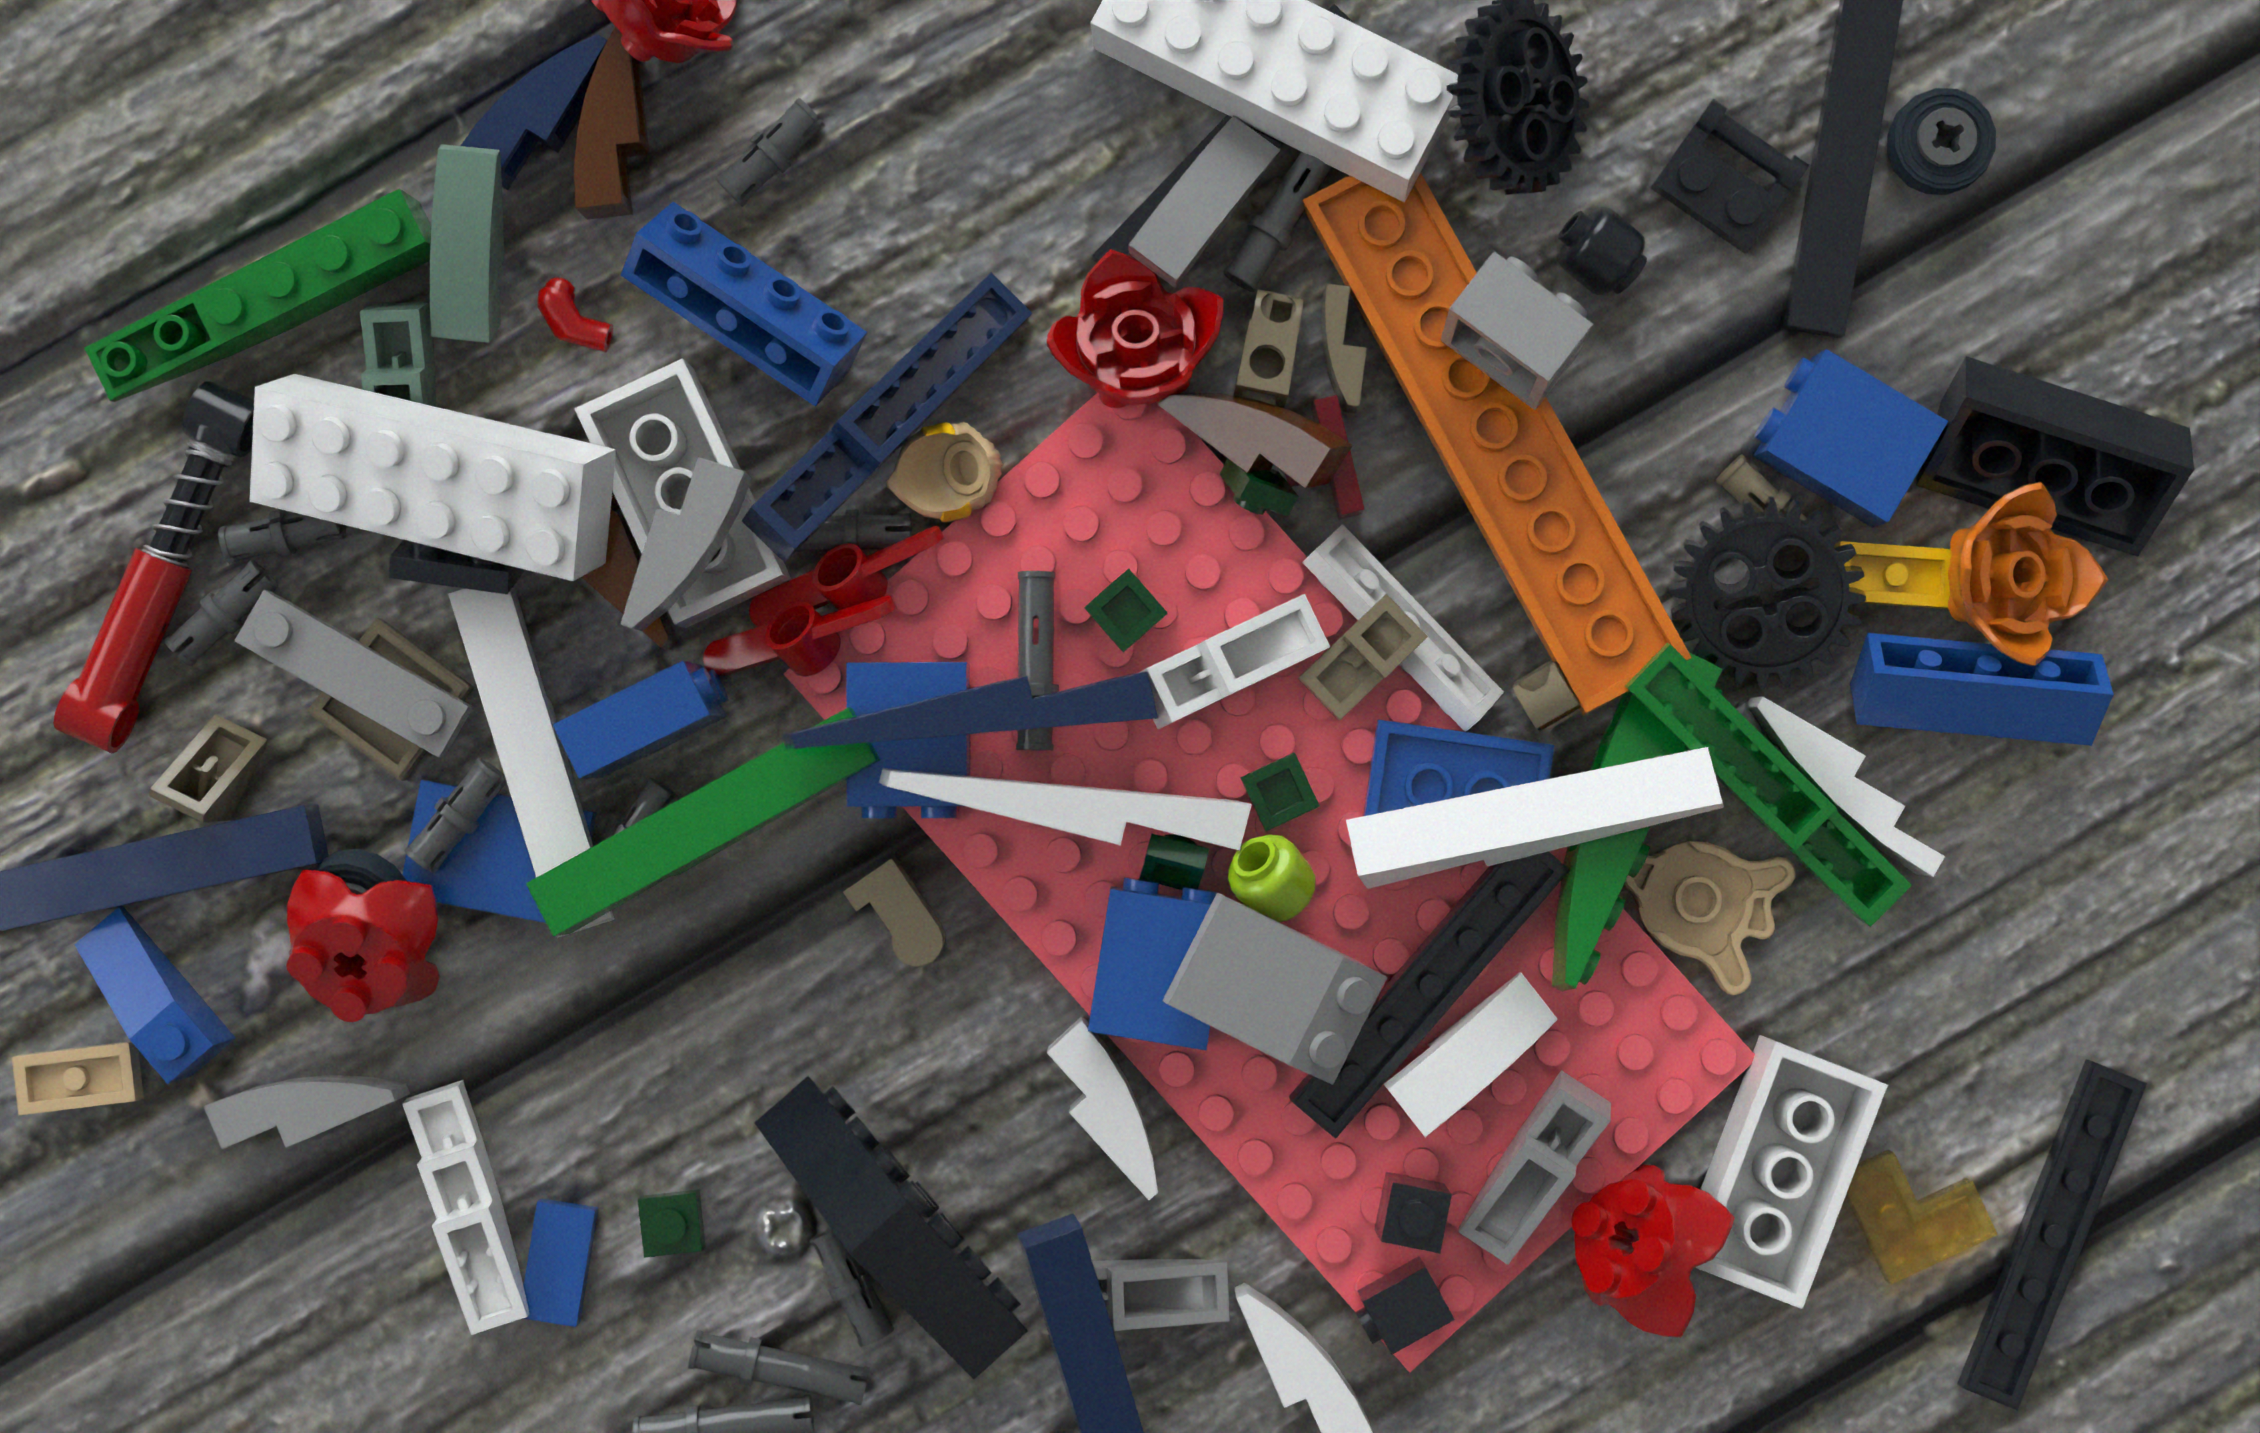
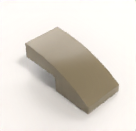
[1321,284,1367,414]
[1298,594,1428,721]

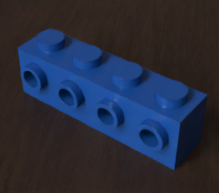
[621,202,868,407]
[1850,633,2114,746]

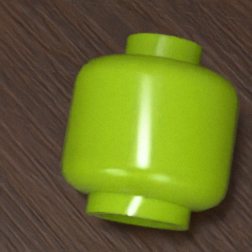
[1228,834,1316,922]

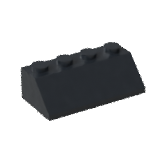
[1916,356,2194,557]

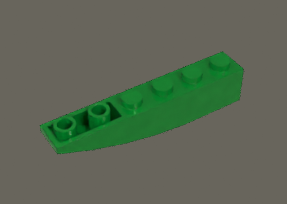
[84,189,431,402]
[1552,652,1722,992]

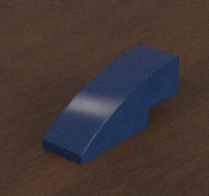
[461,34,607,190]

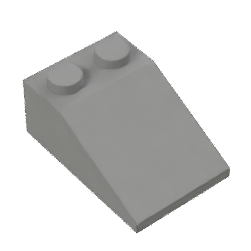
[1163,892,1387,1085]

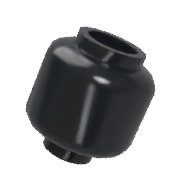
[1558,207,1647,295]

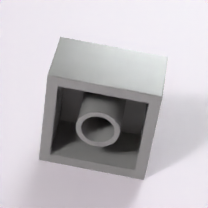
[1440,251,1593,410]

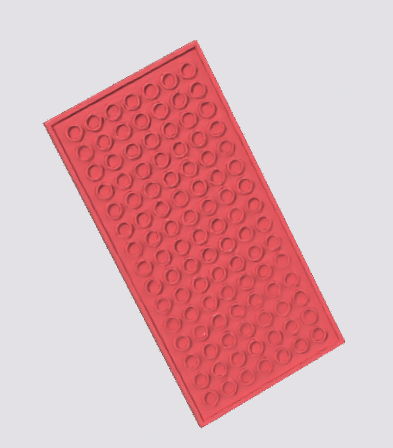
[784,392,1755,1373]

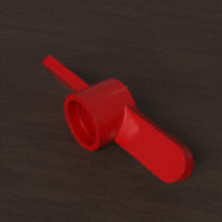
[749,526,944,627]
[703,595,896,677]

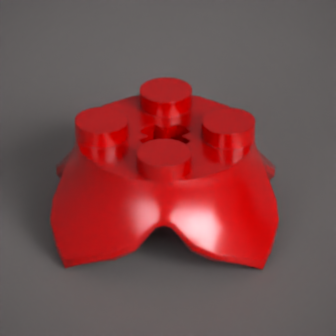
[591,0,737,64]
[1047,249,1223,408]
[286,870,440,1022]
[1571,1164,1735,1338]

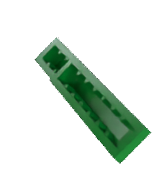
[1625,643,1912,927]
[526,707,880,937]

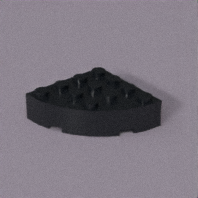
[754,1076,1028,1379]

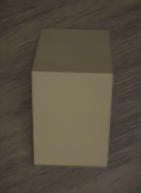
[149,714,267,822]

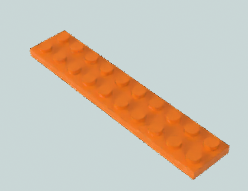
[1303,172,1692,716]

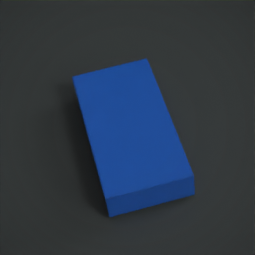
[523,1198,599,1327]

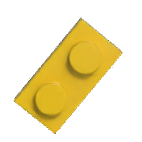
[1835,541,1952,609]

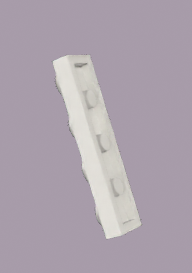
[1302,524,1504,732]

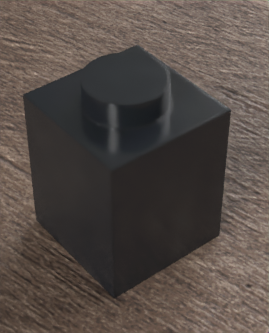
[1374,1172,1452,1254]
[1355,1256,1455,1355]

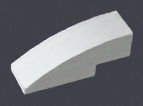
[1141,594,1330,729]
[1384,972,1558,1137]
[1047,1015,1158,1200]
[1234,1283,1373,1433]

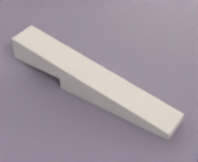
[448,587,614,938]
[1346,747,1724,889]
[879,768,1252,851]

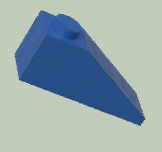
[74,906,236,1084]

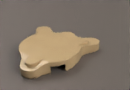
[1624,841,1796,995]

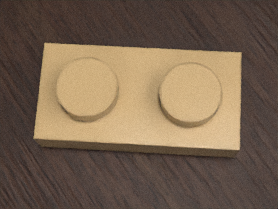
[12,1041,144,1116]

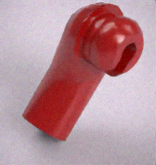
[537,277,613,353]

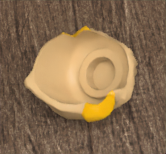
[886,422,1003,522]

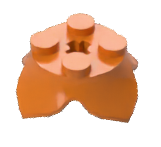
[1948,482,2109,666]

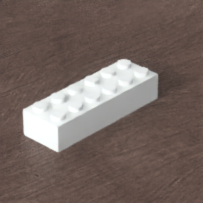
[1090,0,1458,203]
[250,374,616,581]

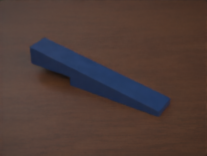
[742,272,1032,563]
[782,672,1158,749]
[0,804,329,931]
[1017,1213,1144,1433]

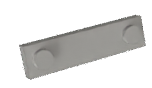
[235,590,473,758]

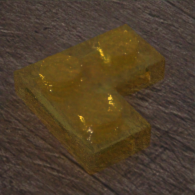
[1846,1149,1998,1285]

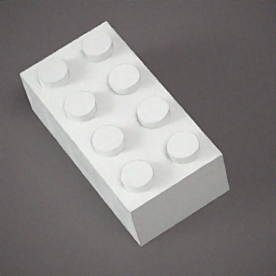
[574,358,791,628]
[1695,1035,1888,1309]

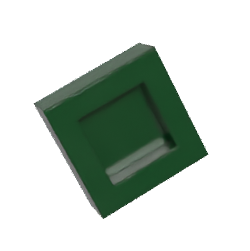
[1220,459,1299,517]
[1084,568,1168,653]
[1240,752,1320,831]
[1139,834,1210,890]
[638,1189,706,1258]

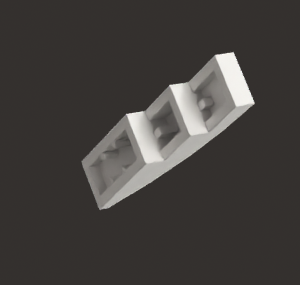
[1747,697,1945,877]
[402,1080,530,1335]

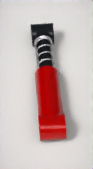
[53,381,254,754]

